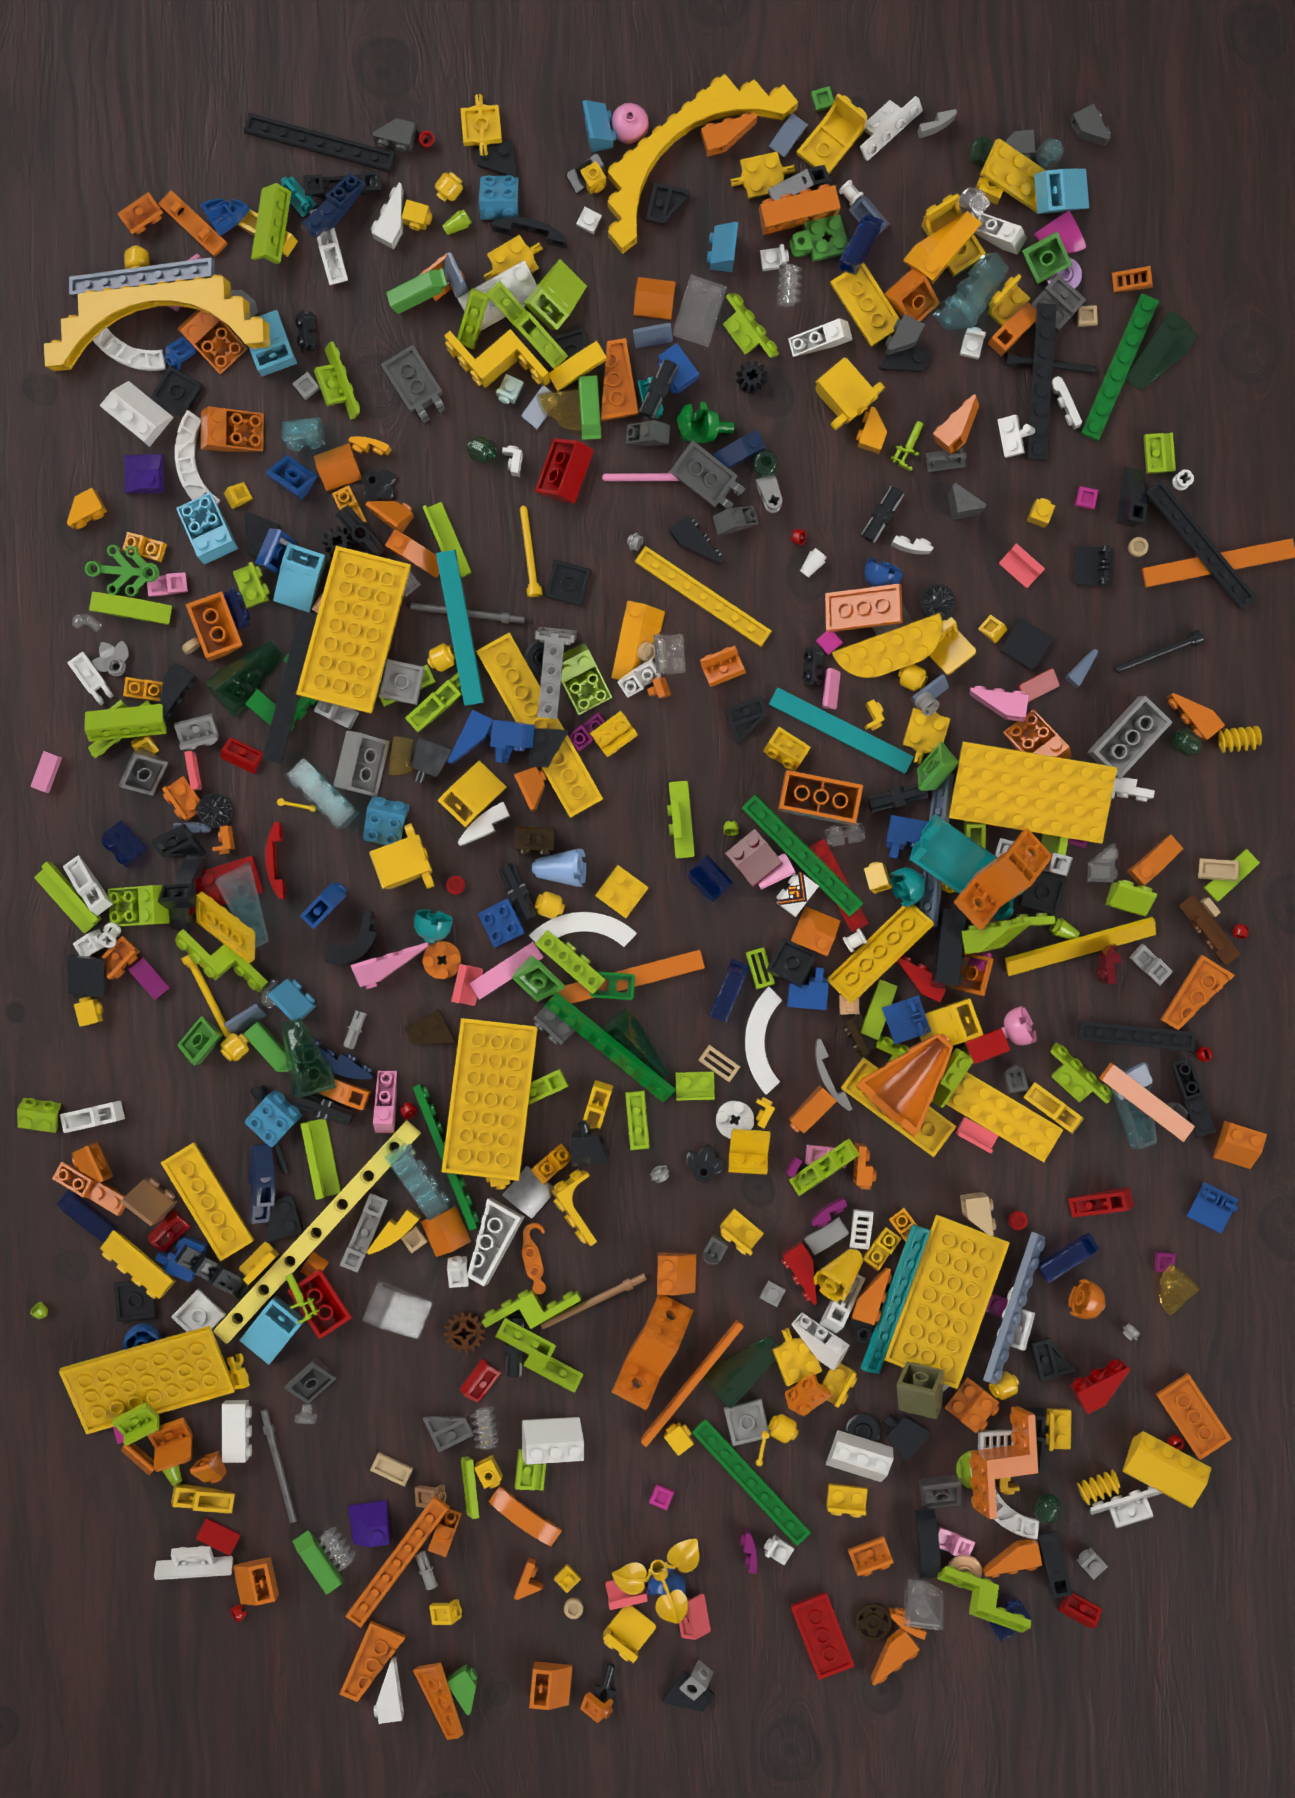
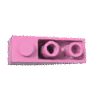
[970,686,1029,722]
[373,1071,397,1133]

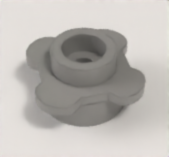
[650,1165,669,1183]

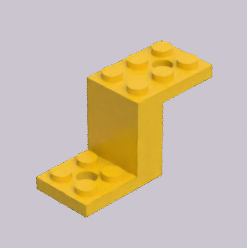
[444,329,550,389]

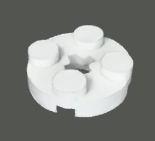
[716,1100,754,1139]

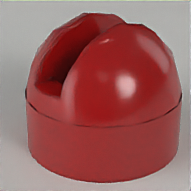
[419,131,434,148]
[790,529,806,545]
[1232,924,1249,939]
[1196,1047,1213,1062]
[400,1102,417,1120]
[1167,1435,1184,1451]
[230,1605,247,1623]

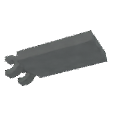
[381,345,446,423]
[669,440,745,510]

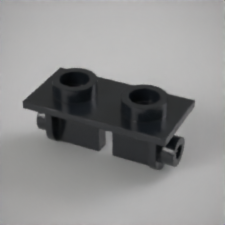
[295,309,318,353]
[802,646,824,686]

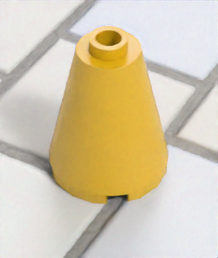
[813,1249,863,1302]

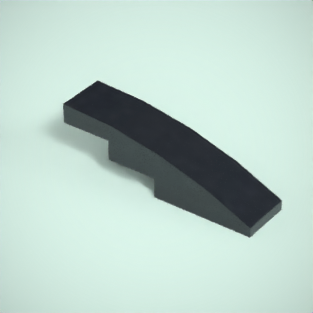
[175,1244,252,1300]

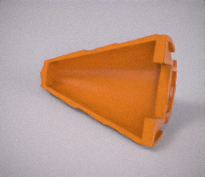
[856,1033,953,1137]

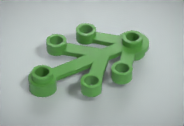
[85,544,159,596]

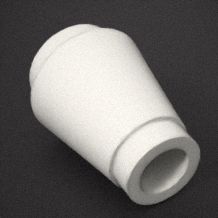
[800,548,827,577]

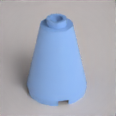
[532,849,586,887]

